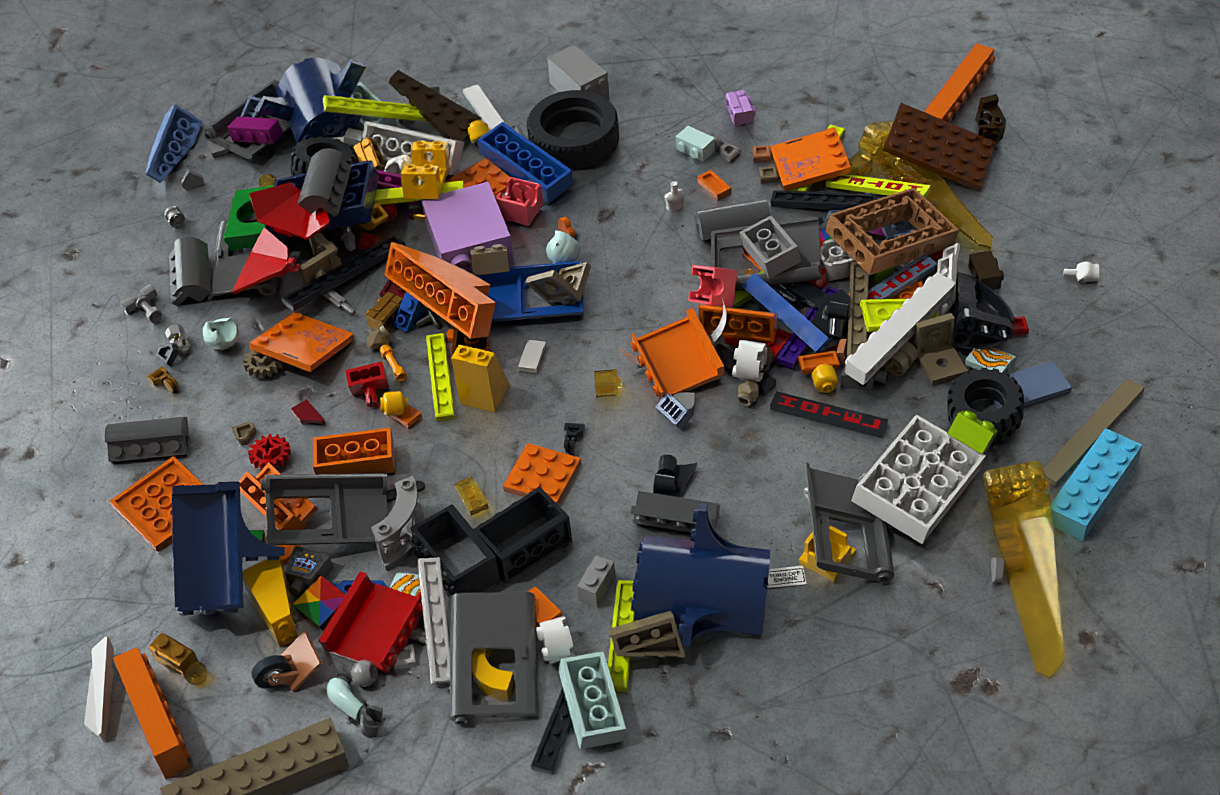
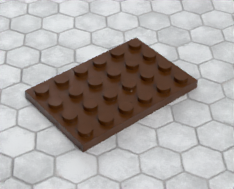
[882,103,996,191]

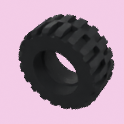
[291,136,356,176]
[947,367,1024,444]

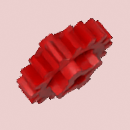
[248,434,291,471]

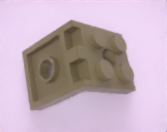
[299,232,341,286]
[526,262,591,306]
[914,313,968,386]

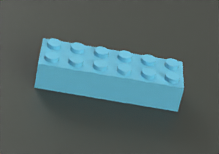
[1045,428,1142,541]

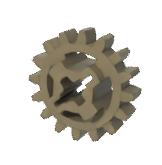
[243,349,284,379]

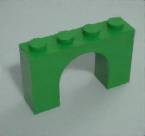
[223,185,274,251]

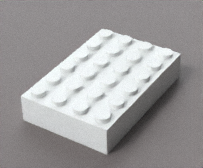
[851,415,986,544]

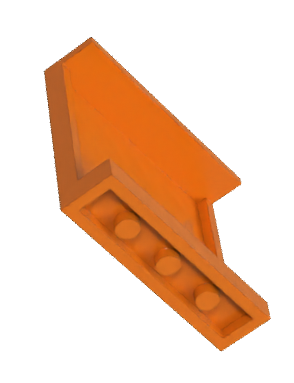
[630,308,725,399]

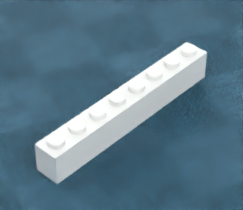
[845,272,956,385]

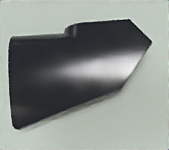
[811,289,850,340]
[653,455,697,497]

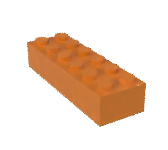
[113,647,191,779]

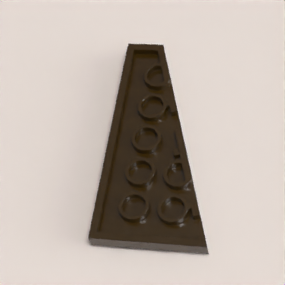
[389,70,482,142]

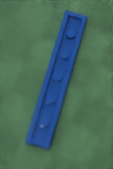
[742,273,831,353]

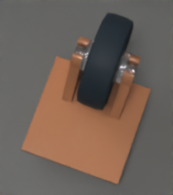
[251,631,322,692]

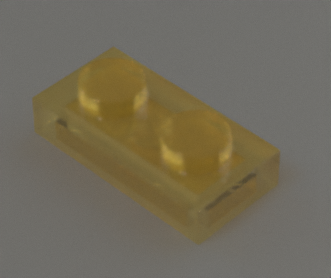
[454,476,489,516]

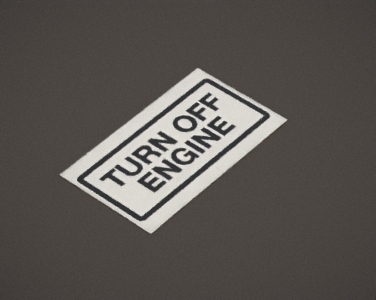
[767,565,807,588]

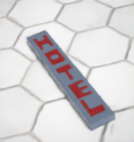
[848,254,937,316]

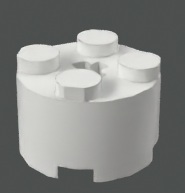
[820,239,854,281]
[732,340,767,382]
[536,616,575,665]

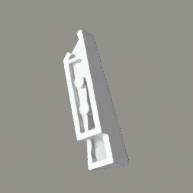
[937,243,960,316]
[84,636,114,742]

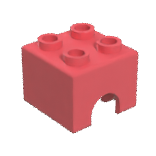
[495,177,544,226]
[688,265,737,307]

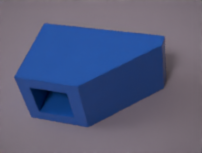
[393,292,427,332]

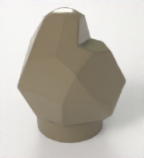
[367,325,392,350]
[737,380,759,406]

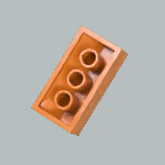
[698,304,778,342]

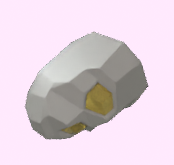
[165,324,191,356]

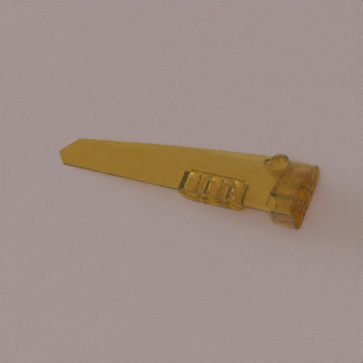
[858,121,993,249]
[982,461,1064,678]

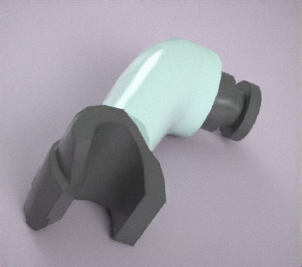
[327,671,383,738]

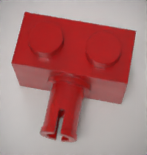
[345,361,389,407]

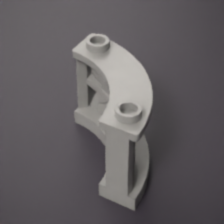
[371,476,424,571]

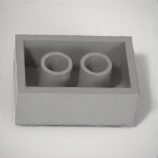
[739,216,801,279]

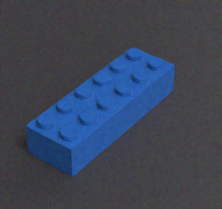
[478,122,574,203]

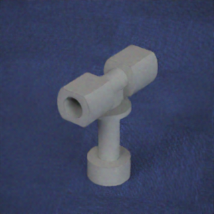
[120,284,162,323]

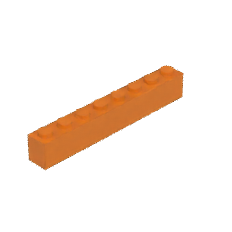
[924,43,995,122]

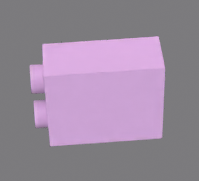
[421,182,514,273]

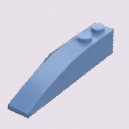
[145,104,203,183]

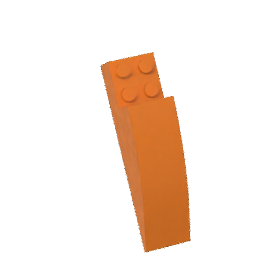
[384,242,496,339]

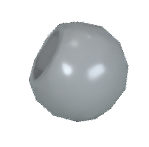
[351,660,378,687]

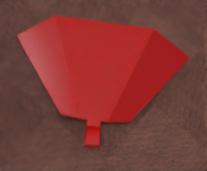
[249,182,330,240]
[232,228,301,294]

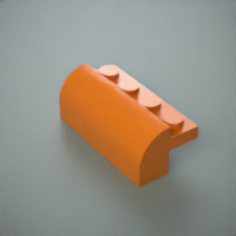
[239,462,318,530]

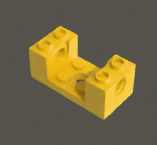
[401,141,450,199]

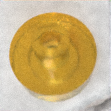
[259,174,276,187]
[185,662,207,685]

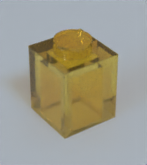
[847,151,873,177]
[594,369,622,398]

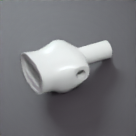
[664,181,685,212]
[1063,262,1099,283]

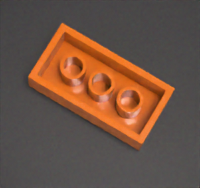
[313,427,395,474]

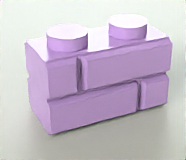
[726,90,756,126]

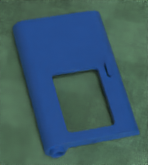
[475,261,584,322]

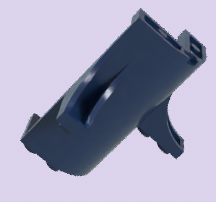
[257,58,366,143]
[171,481,285,615]
[631,502,771,646]

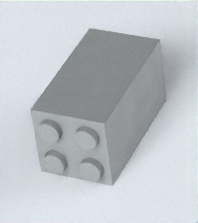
[547,44,610,99]

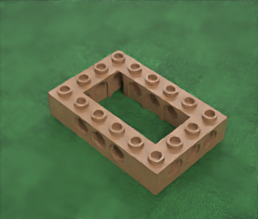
[825,188,959,275]

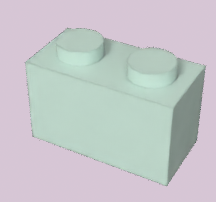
[676,126,715,162]

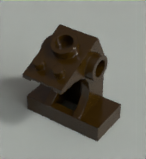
[975,94,1006,140]

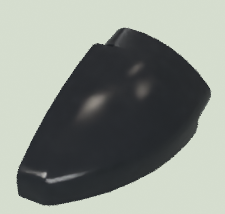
[950,272,1014,349]

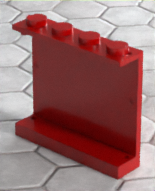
[318,571,423,673]

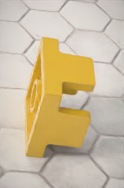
[799,526,856,582]

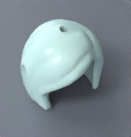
[546,230,580,263]
[203,317,239,350]

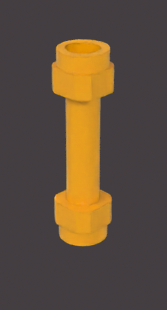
[380,344,407,381]

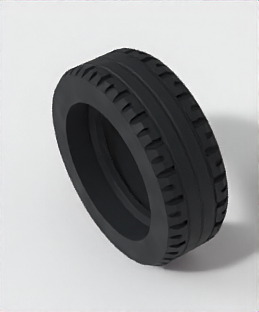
[527,90,619,170]

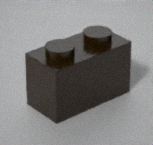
[968,250,1004,290]

